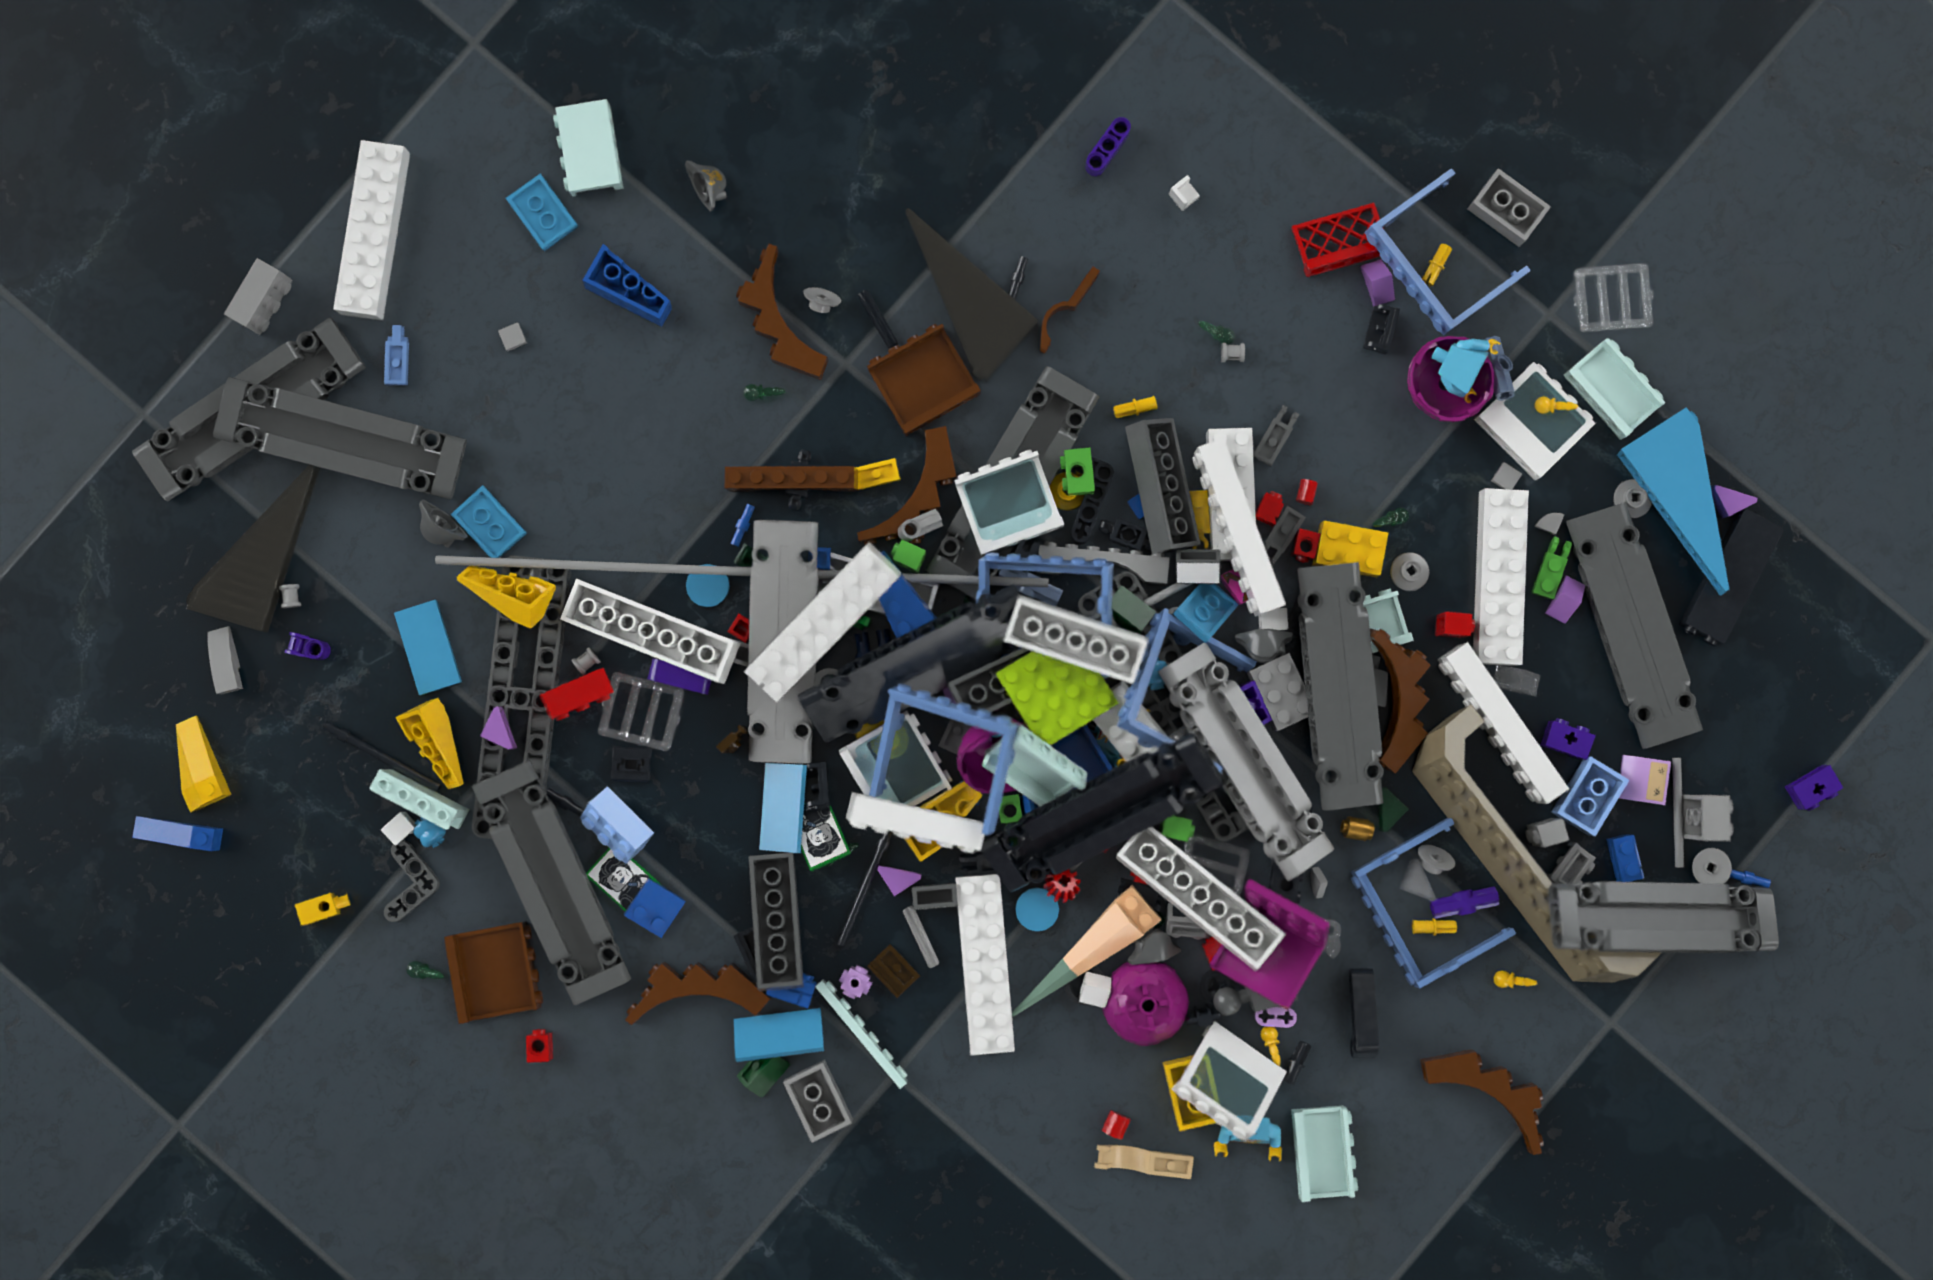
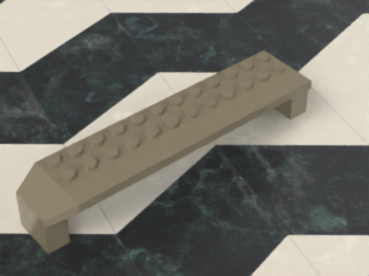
[1412,704,1662,983]

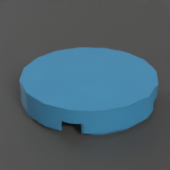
[686,564,730,608]
[1015,887,1059,932]

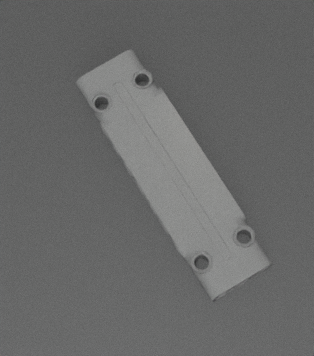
[748,520,818,763]
[1158,642,1334,881]

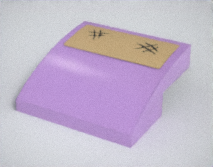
[1619,755,1671,805]

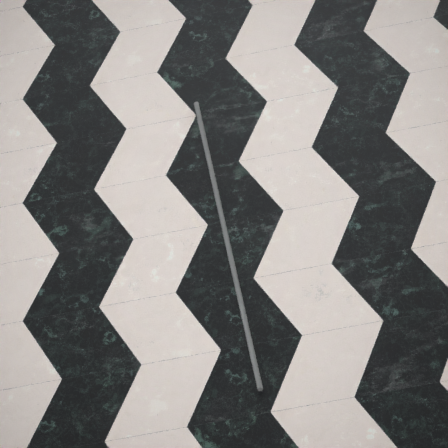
[435,556,1048,587]

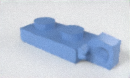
[384,325,409,386]

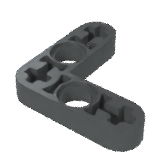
[384,840,440,922]

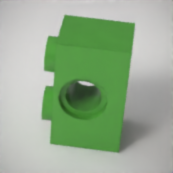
[1060,448,1095,496]
[891,540,927,574]
[1159,816,1195,842]

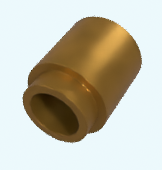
[1340,816,1375,841]

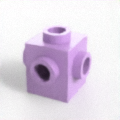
[839,965,872,999]

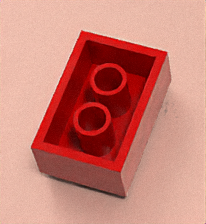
[539,668,614,721]

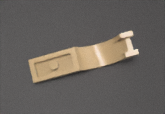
[1094,1145,1194,1179]

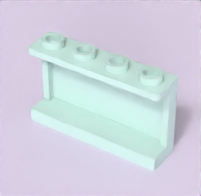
[553,99,623,196]
[1564,338,1665,440]
[1363,588,1414,653]
[983,725,1087,806]
[370,769,470,830]
[1291,1105,1358,1202]

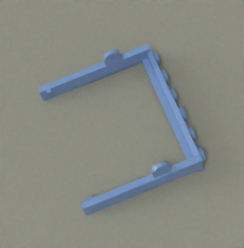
[1365,168,1531,336]
[976,553,1114,678]
[1117,608,1256,773]
[869,684,1018,835]
[1351,818,1516,989]

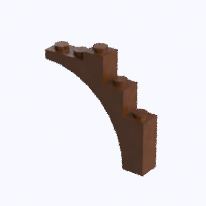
[736,244,829,380]
[857,426,957,546]
[1370,628,1431,774]
[625,962,772,1026]
[1420,1049,1543,1155]

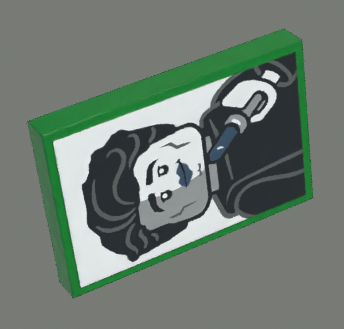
[801,803,851,871]
[586,848,663,911]

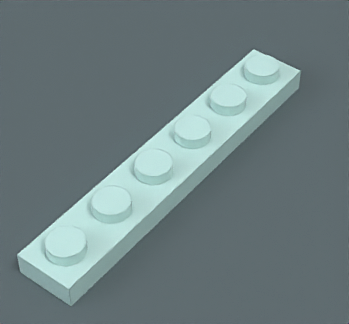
[815,979,908,1089]

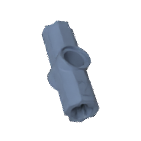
[1484,336,1515,401]
[998,569,1063,607]

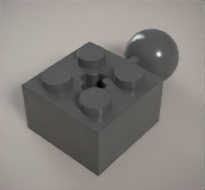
[1213,986,1298,1016]

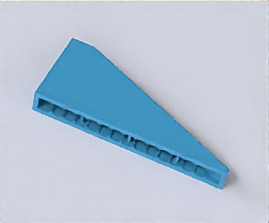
[1617,407,1729,596]

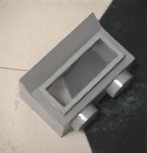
[1546,842,1596,884]
[1165,903,1210,940]

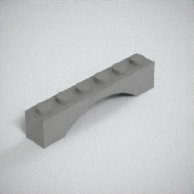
[1036,542,1169,585]

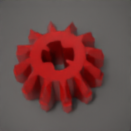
[1043,869,1081,904]

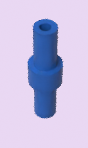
[731,504,755,547]
[1729,869,1771,888]

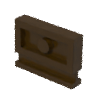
[716,725,749,753]
[867,944,920,998]

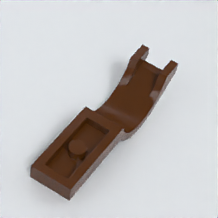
[1040,266,1100,354]

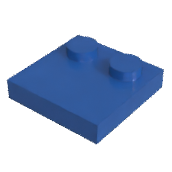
[624,877,685,938]

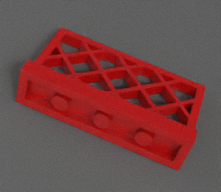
[1291,203,1380,277]

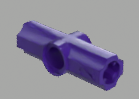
[1430,886,1499,919]

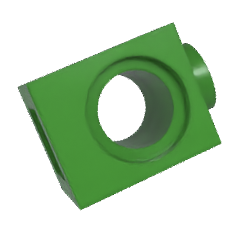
[999,794,1022,825]

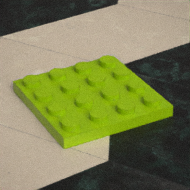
[996,651,1119,745]

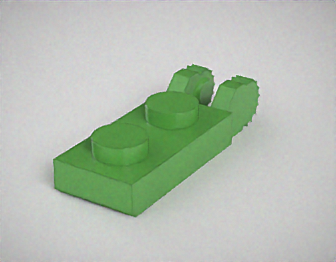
[1532,536,1572,600]

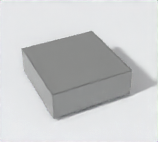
[498,322,527,351]
[1491,462,1522,490]

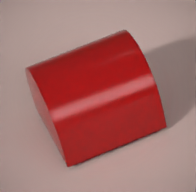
[1296,479,1318,506]
[727,613,749,643]
[1102,1109,1131,1140]

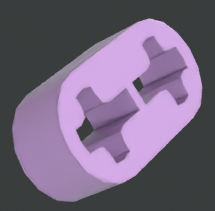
[1254,1006,1297,1028]

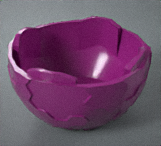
[1407,336,1494,422]
[957,715,1030,793]
[1102,961,1189,1046]

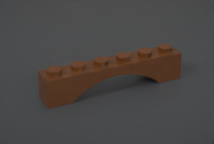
[724,466,858,491]

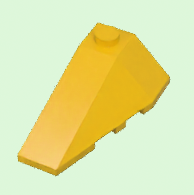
[457,566,556,629]
[395,698,464,789]
[176,716,232,813]
[904,781,982,862]

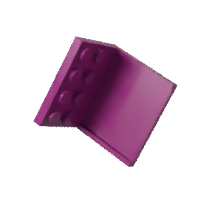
[1210,879,1330,1010]

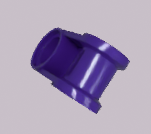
[284,632,331,660]

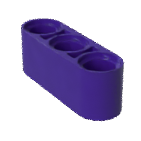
[1086,117,1131,176]
[647,658,712,695]

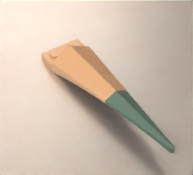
[1012,885,1161,1016]

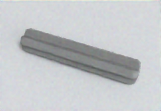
[903,906,939,968]

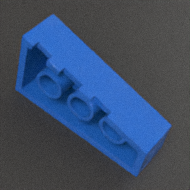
[583,244,672,327]
[879,551,937,638]

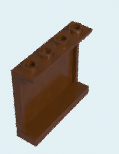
[867,324,981,436]
[444,921,543,1024]

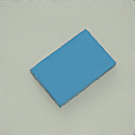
[506,173,579,251]
[451,485,527,558]
[1173,584,1239,643]

